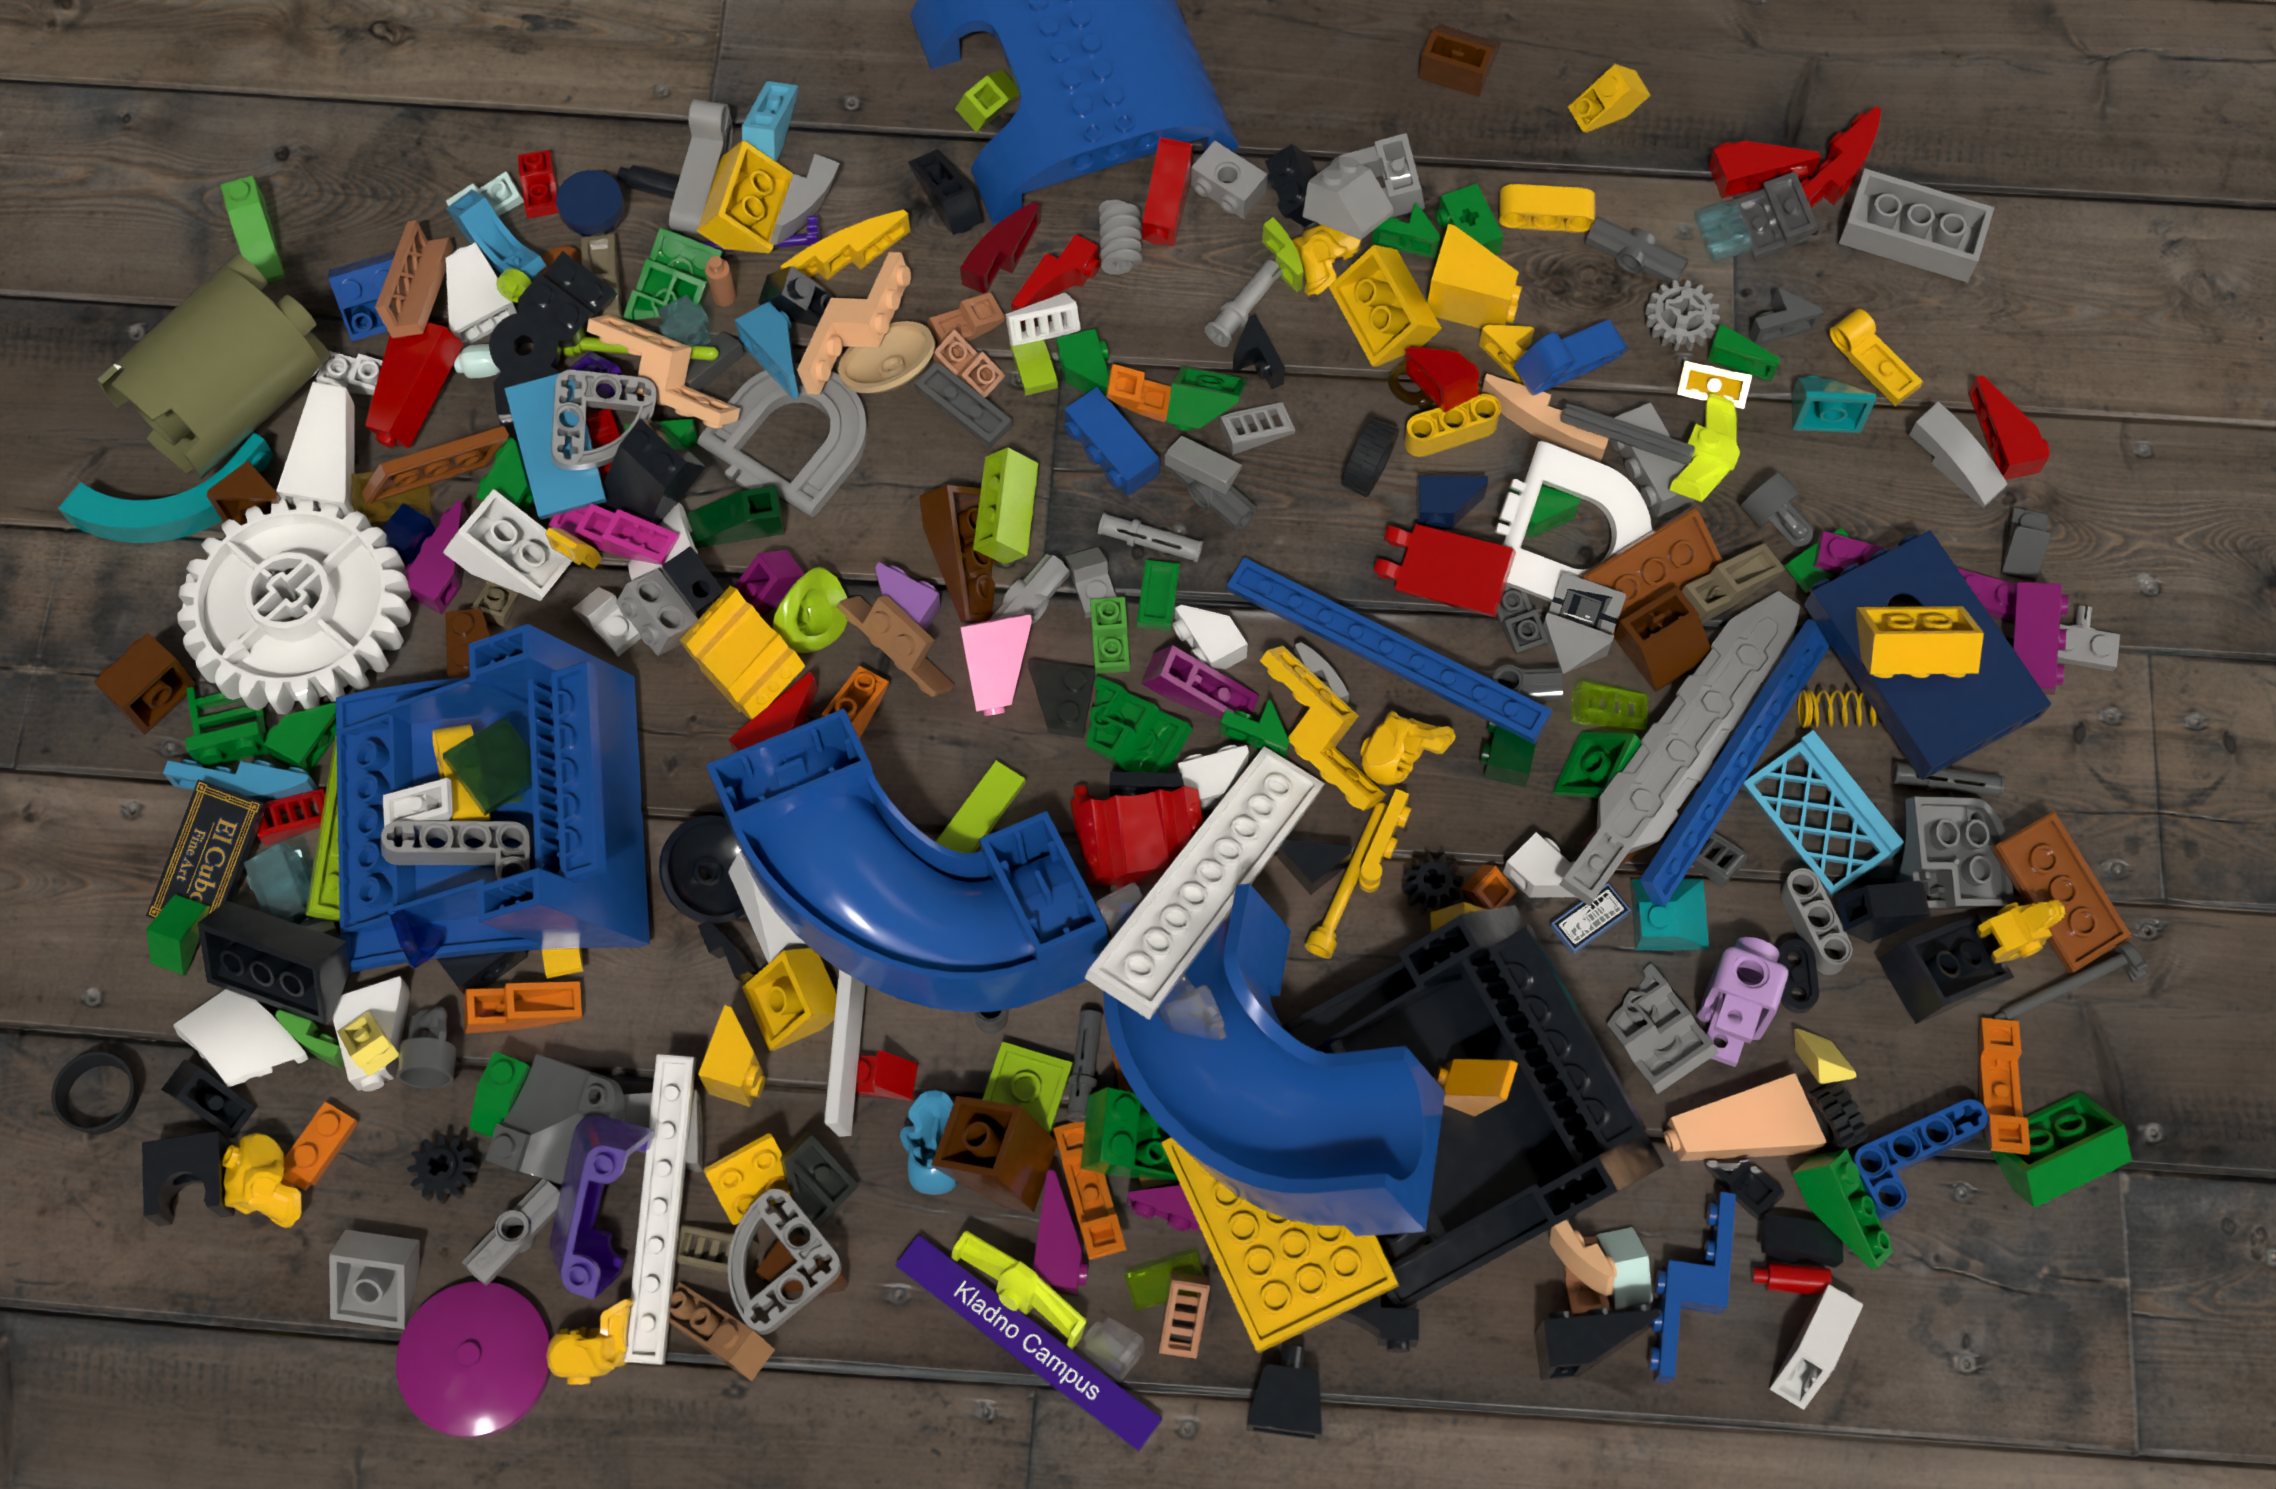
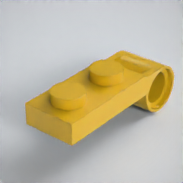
[1830,309,1923,406]

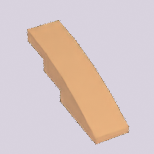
[1481,374,1609,463]

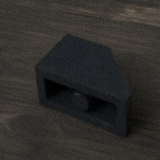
[161,1059,256,1139]

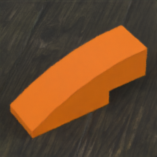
[463,981,582,1034]

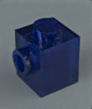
[382,503,436,564]

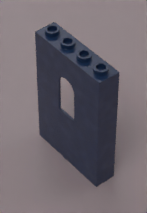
[1804,530,2051,780]

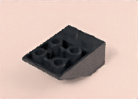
[1534,1304,1661,1380]

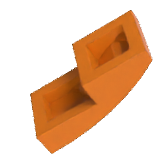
[1106,364,1171,423]

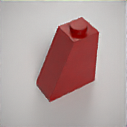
[1142,137,1193,246]

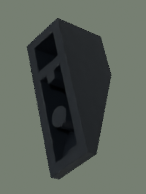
[908,149,983,235]

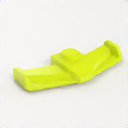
[1669,394,1740,502]
[951,1231,1086,1349]

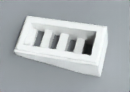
[1005,293,1081,346]

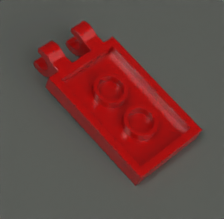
[1373,524,1516,618]

